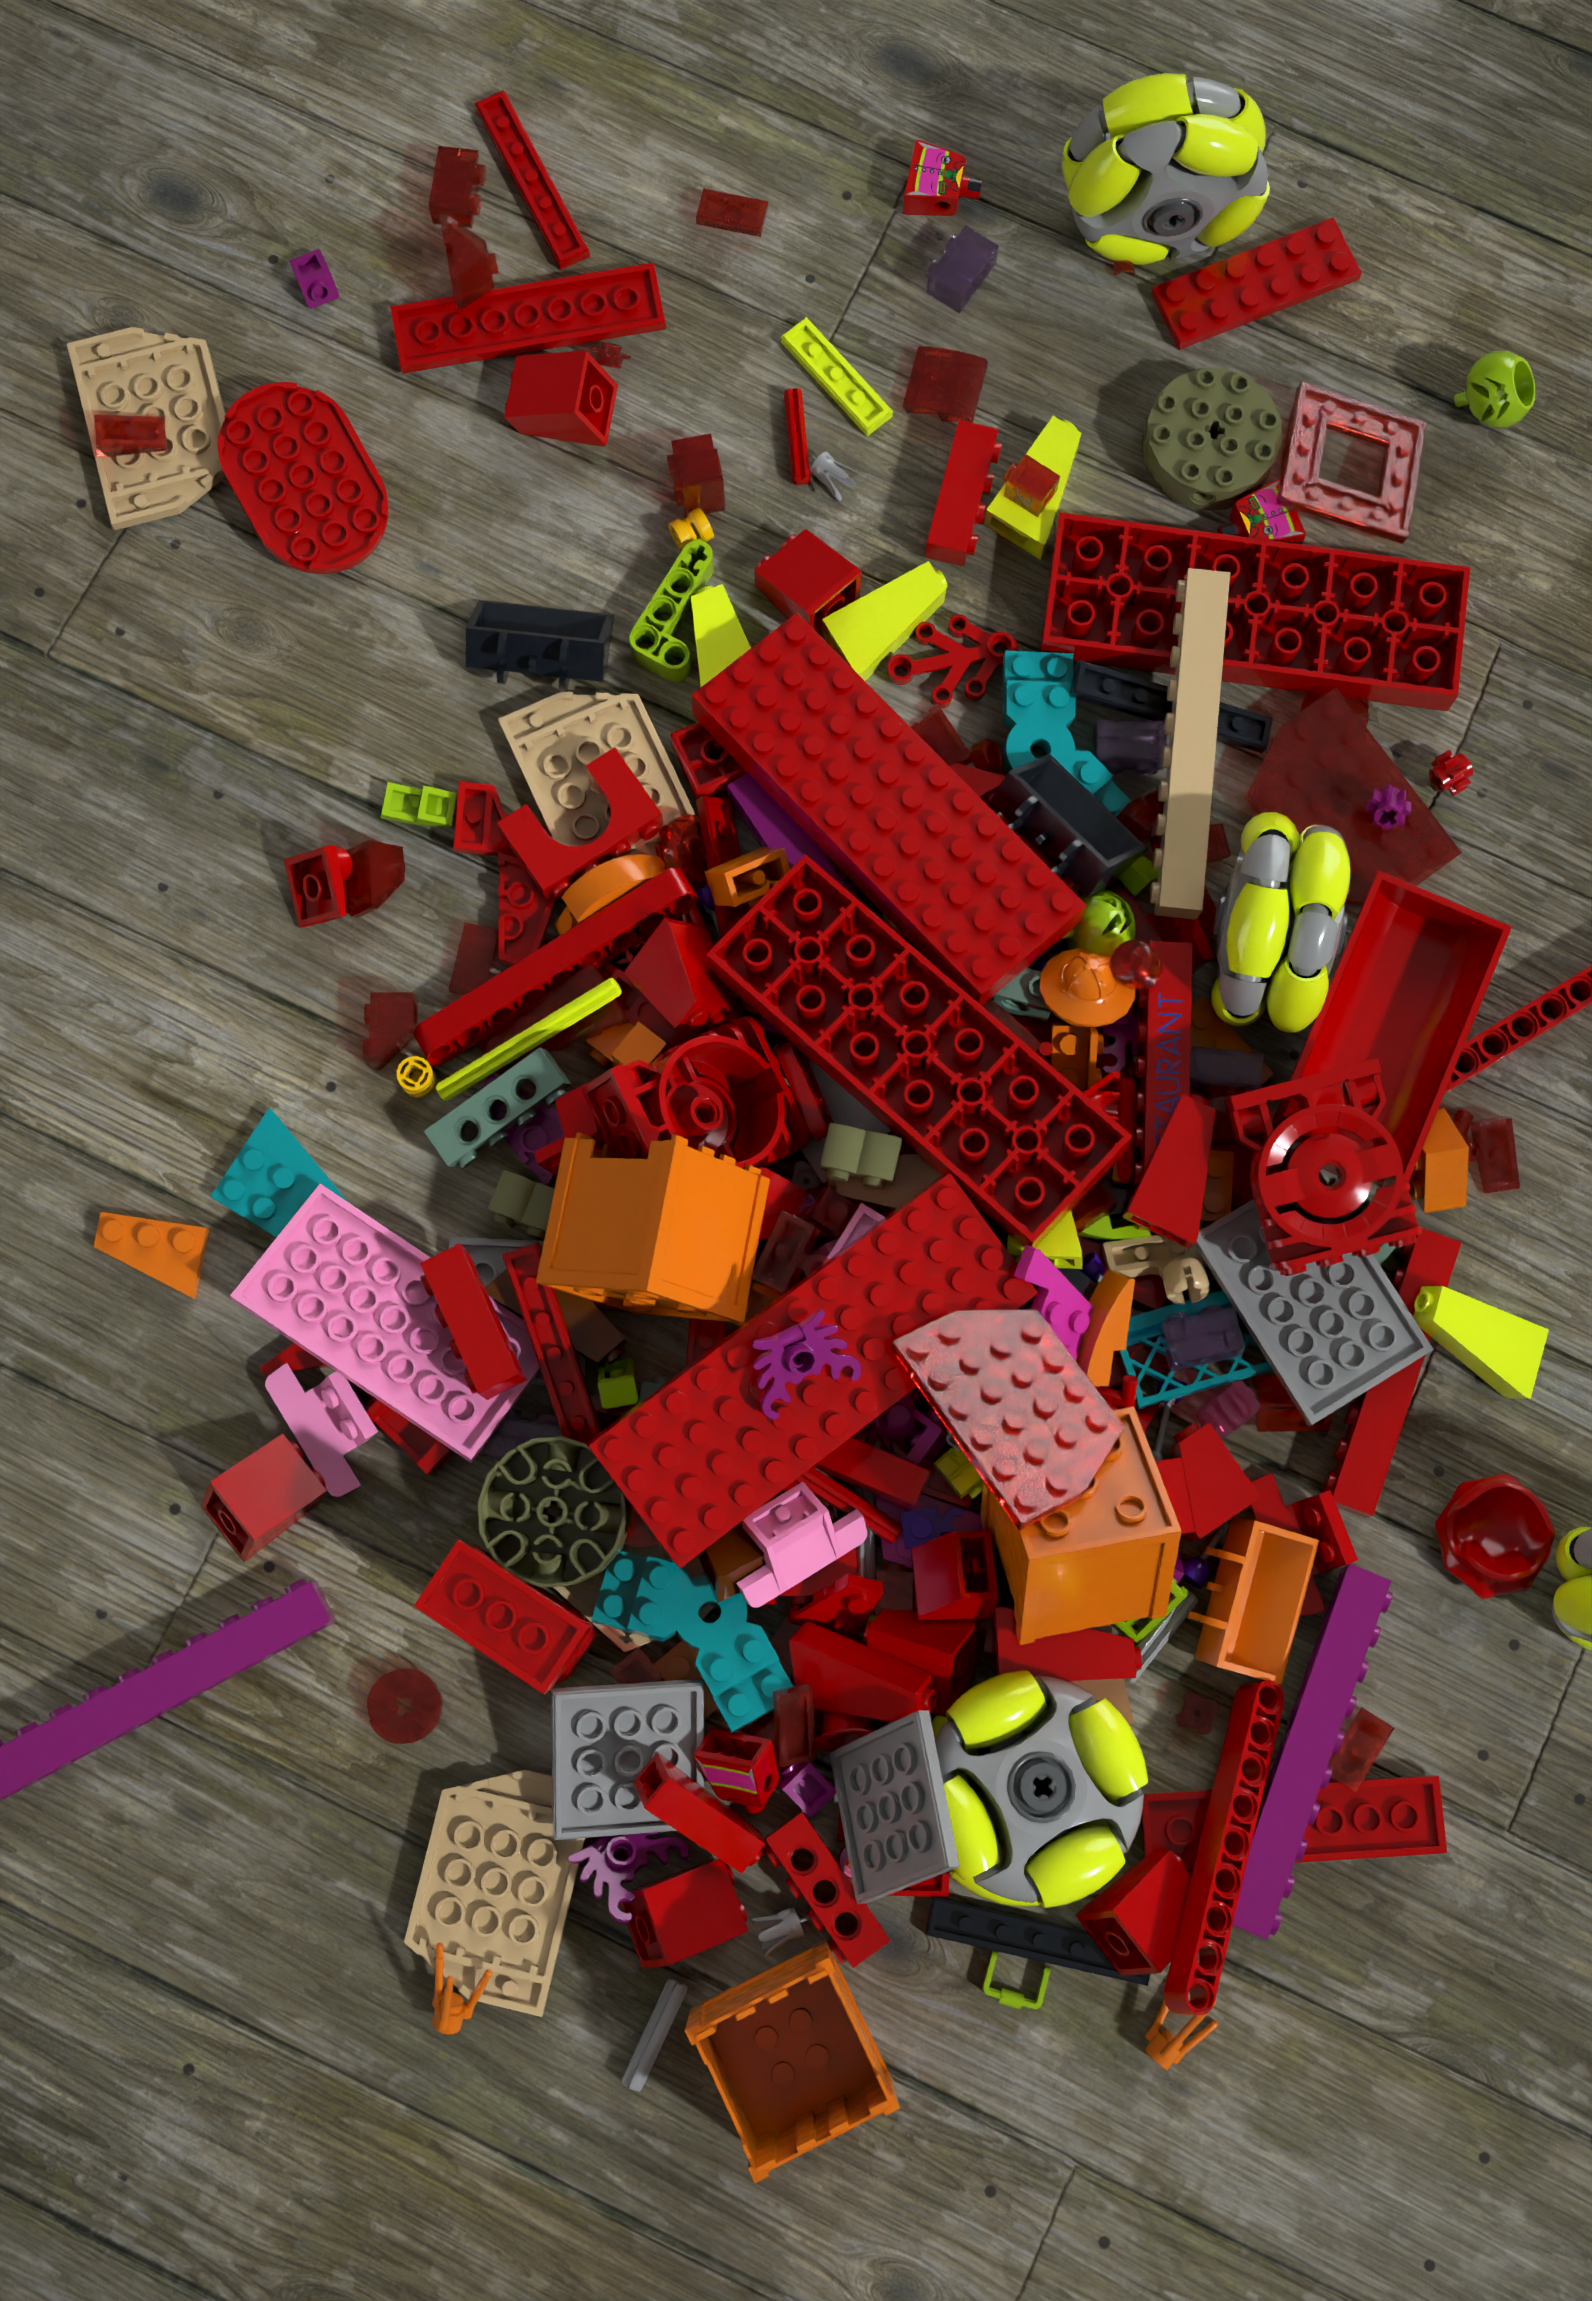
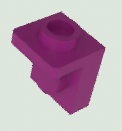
[289,248,339,309]
[906,1408,948,1469]
[777,1750,836,1818]

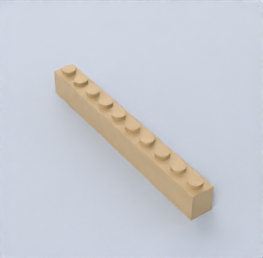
[1149,568,1230,920]

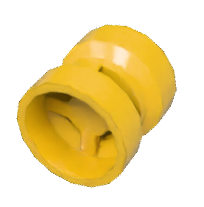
[668,507,714,551]
[397,1056,437,1098]

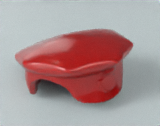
[1435,1474,1555,1599]

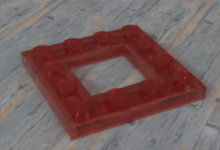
[1276,382,1426,544]

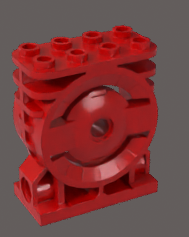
[581,1016,810,1169]
[1223,1058,1423,1276]
[414,1539,595,1695]

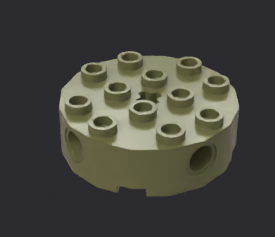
[1142,368,1282,510]
[477,1436,631,1588]

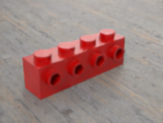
[925,420,1002,567]
[420,1243,527,1400]

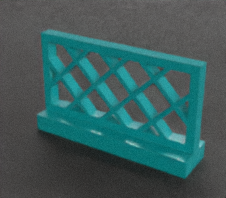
[1118,1290,1273,1410]

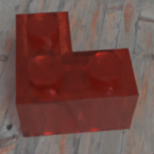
[666,433,725,518]

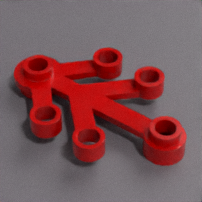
[887,614,1018,708]

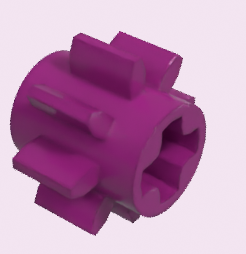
[1366,784,1412,830]

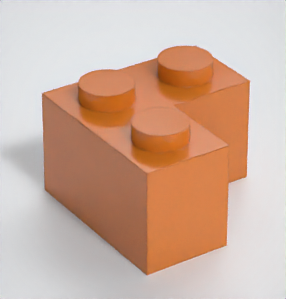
[704,847,790,909]
[586,1009,668,1068]
[1409,1108,1469,1213]

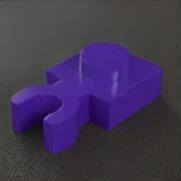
[900,1507,967,1550]

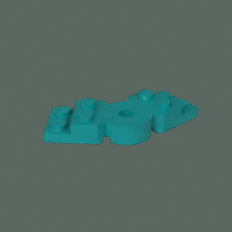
[1002,650,1135,820]
[591,1551,798,1733]

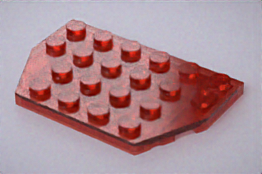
[1244,687,1462,905]
[890,1309,1124,1531]

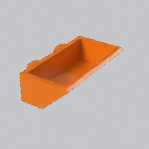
[1187,1516,1319,1685]

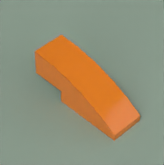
[1067,1270,1135,1387]

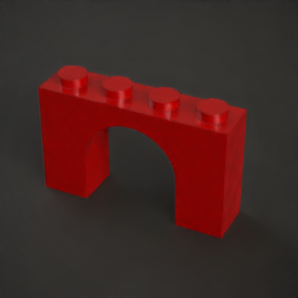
[497,747,663,900]

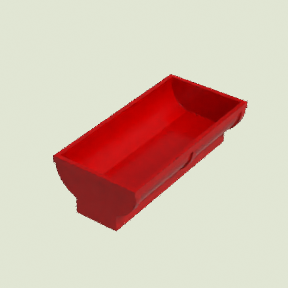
[1272,870,1512,1184]

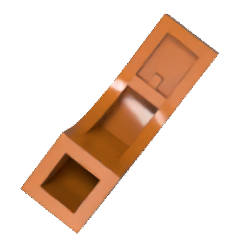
[554,854,668,935]

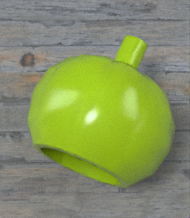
[1454,351,1535,429]
[1062,890,1136,960]

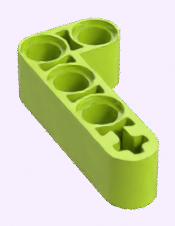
[629,540,714,682]

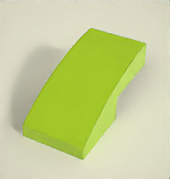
[380,782,458,828]
[1074,1215,1151,1243]

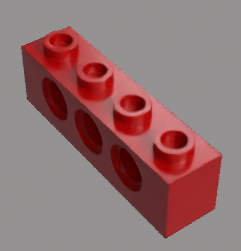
[764,1810,890,1968]

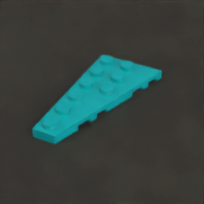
[210,1107,349,1238]

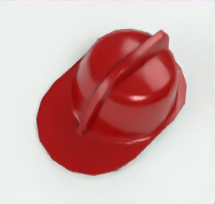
[813,1711,879,1751]

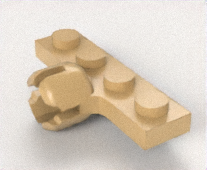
[1102,1228,1210,1305]

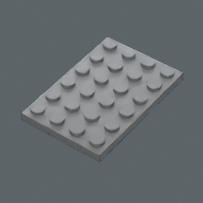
[1194,1172,1434,1426]

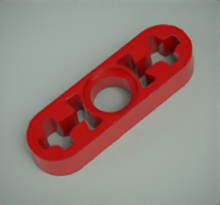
[776,1041,834,1141]

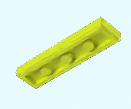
[781,317,893,437]

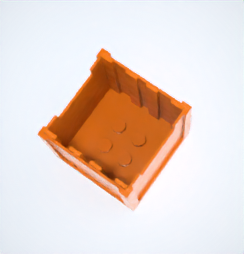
[536,1133,770,1323]
[980,1407,1182,1645]
[685,1939,900,2183]

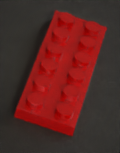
[1151,217,1362,350]

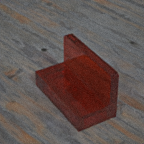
[1253,1376,1332,1432]

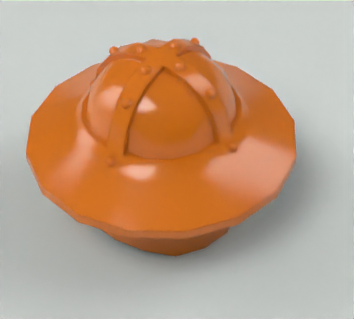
[1039,948,1135,1027]

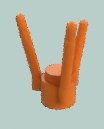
[432,1942,492,2035]
[1144,2000,1218,2071]

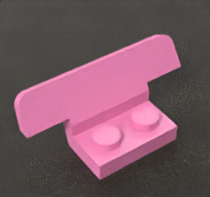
[265,1363,378,1497]
[736,1482,867,1608]

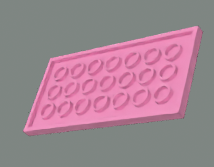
[230,1184,540,1463]

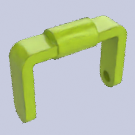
[982,1950,1051,2009]

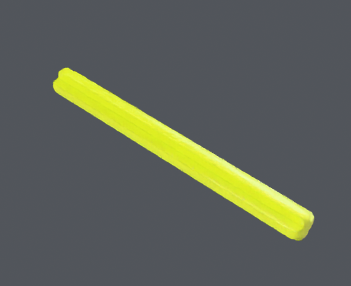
[436,978,622,1101]

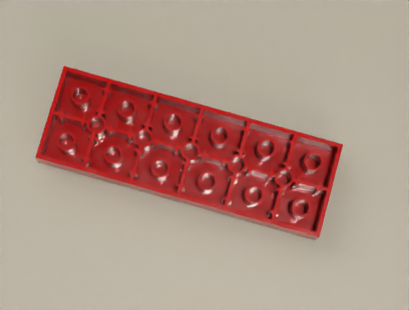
[1039,512,1470,711]
[691,613,1087,1006]
[706,854,1133,1248]
[586,1173,1038,1569]

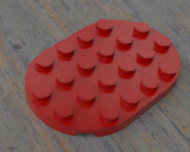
[217,382,389,574]

